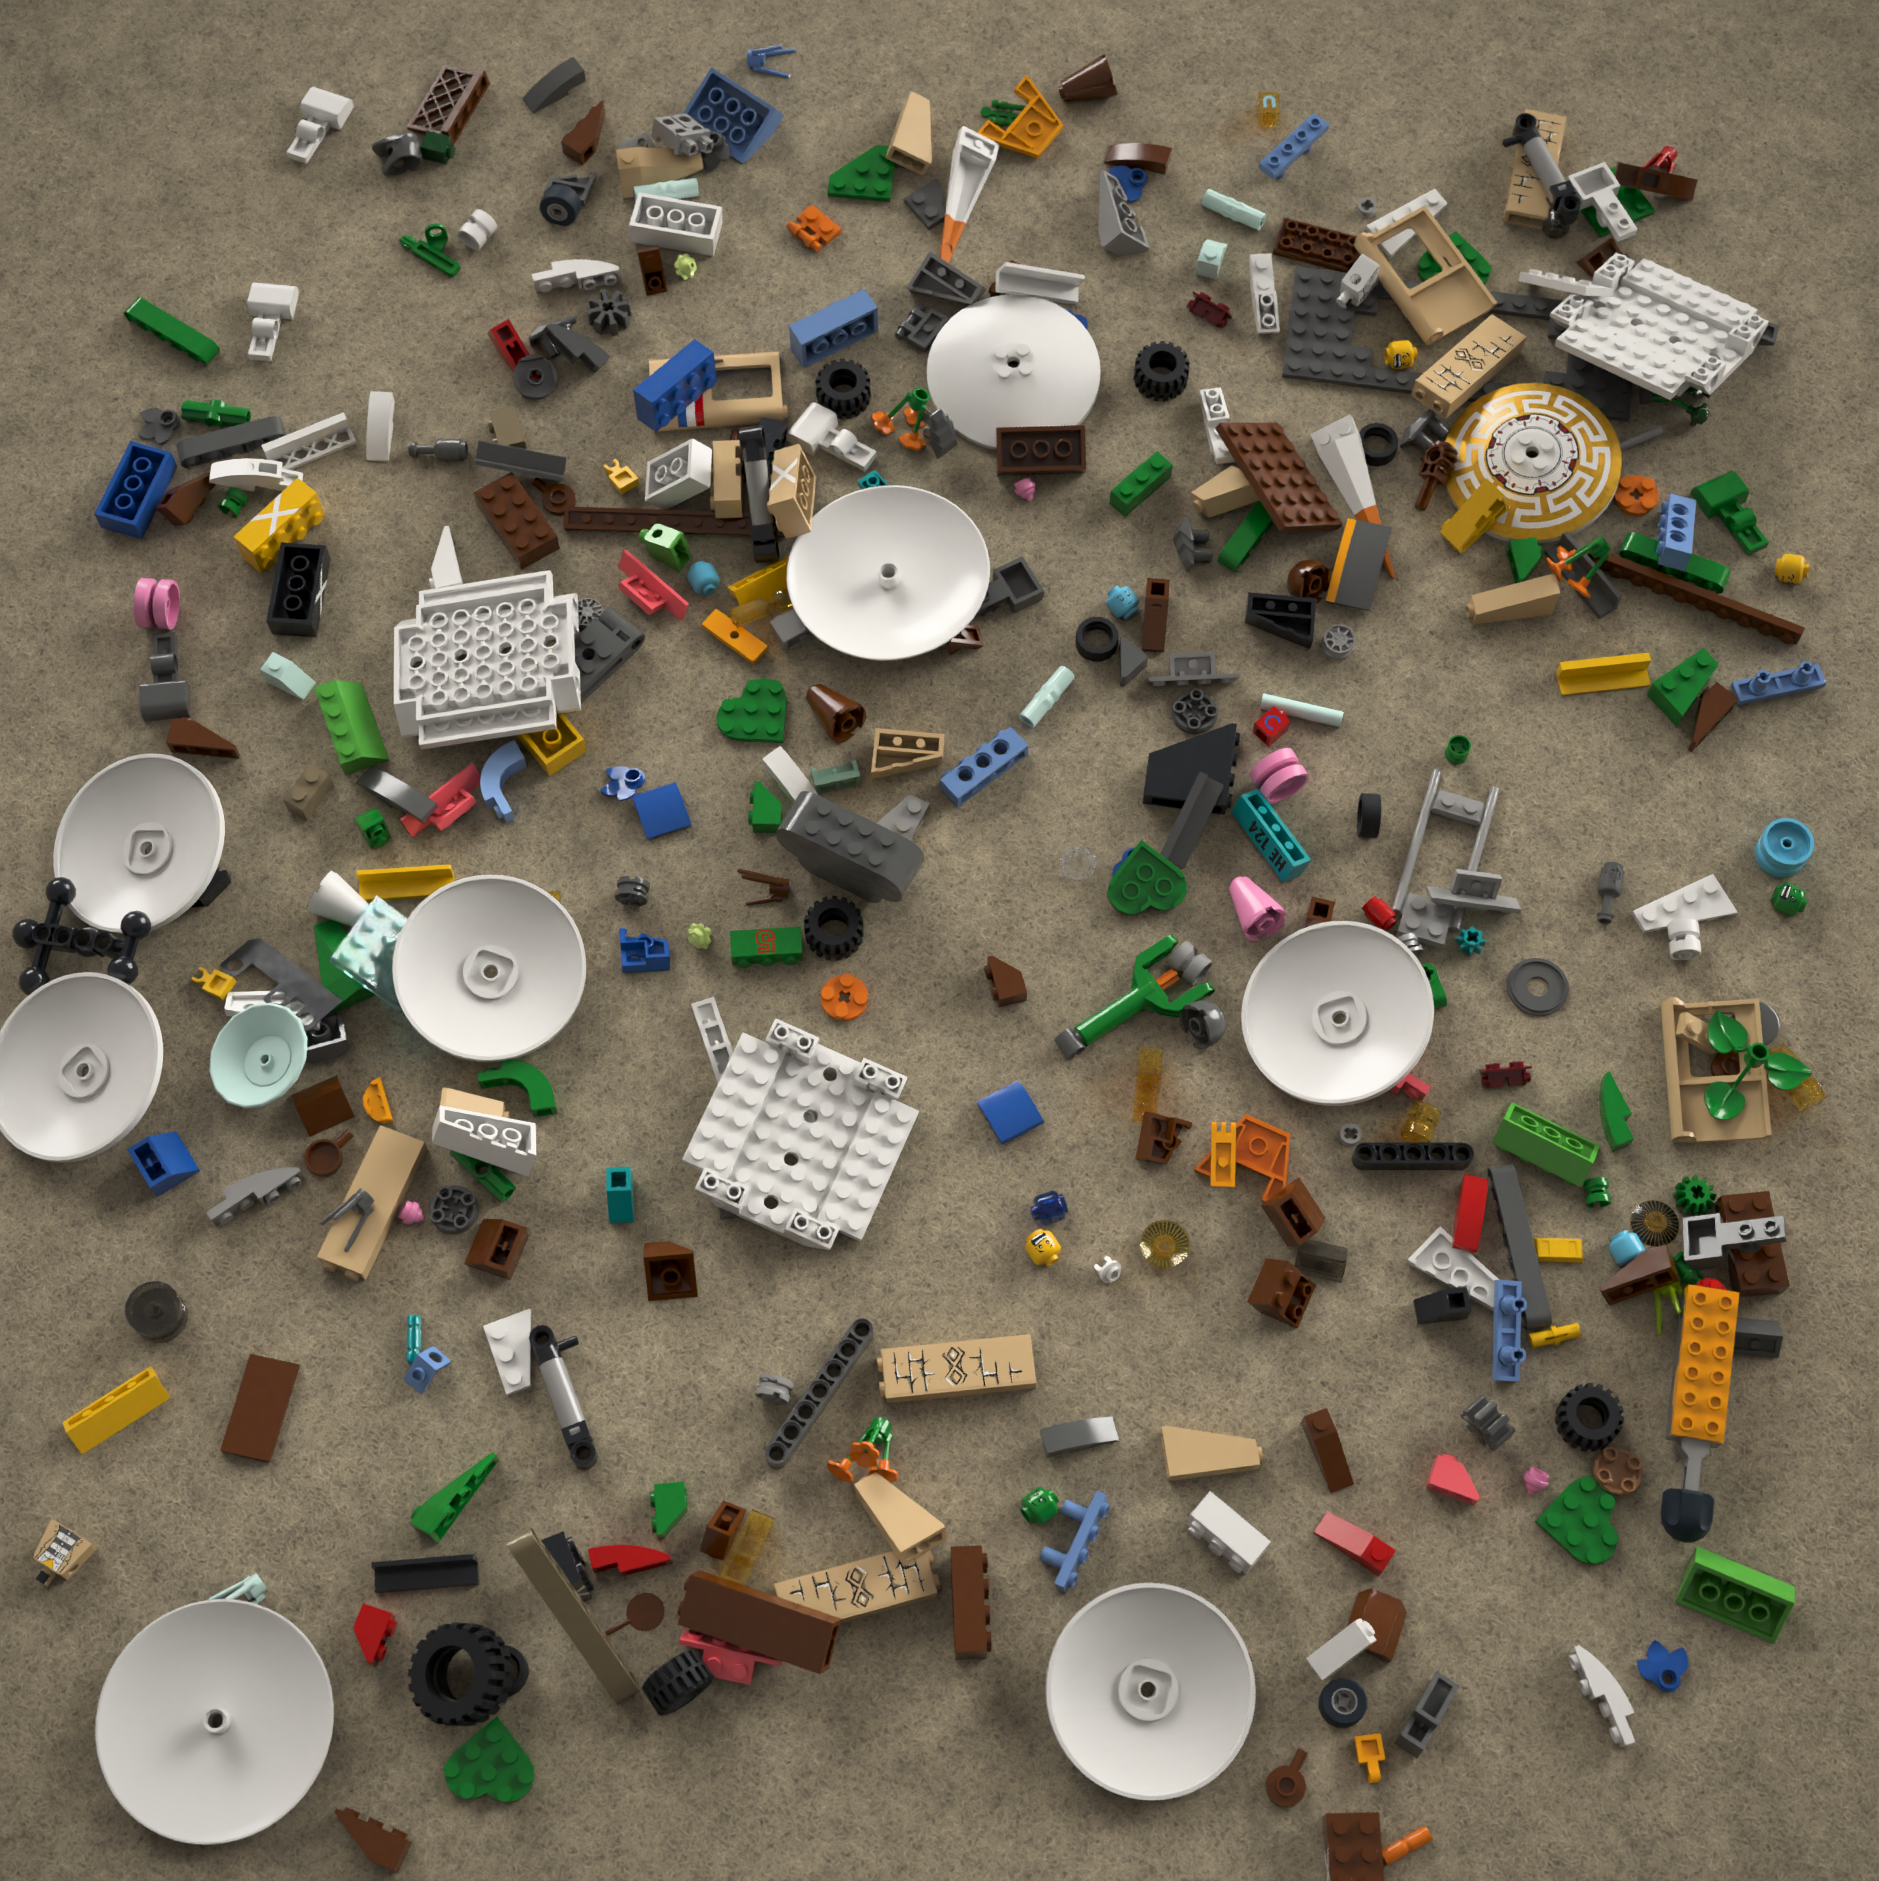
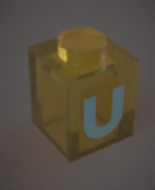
[1256,92,1280,127]

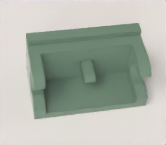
[810,758,861,794]

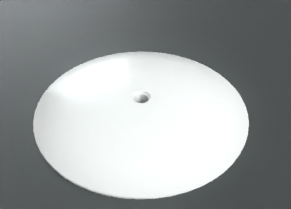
[787,485,990,661]
[95,1599,334,1845]

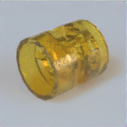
[1401,1102,1442,1142]

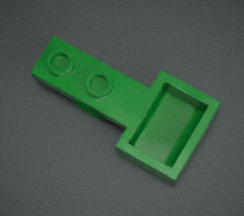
[1690,471,1769,556]

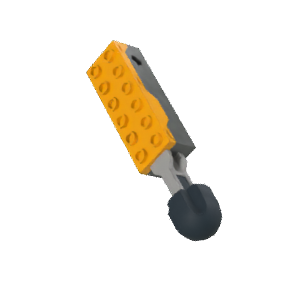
[1661,1278,1739,1543]

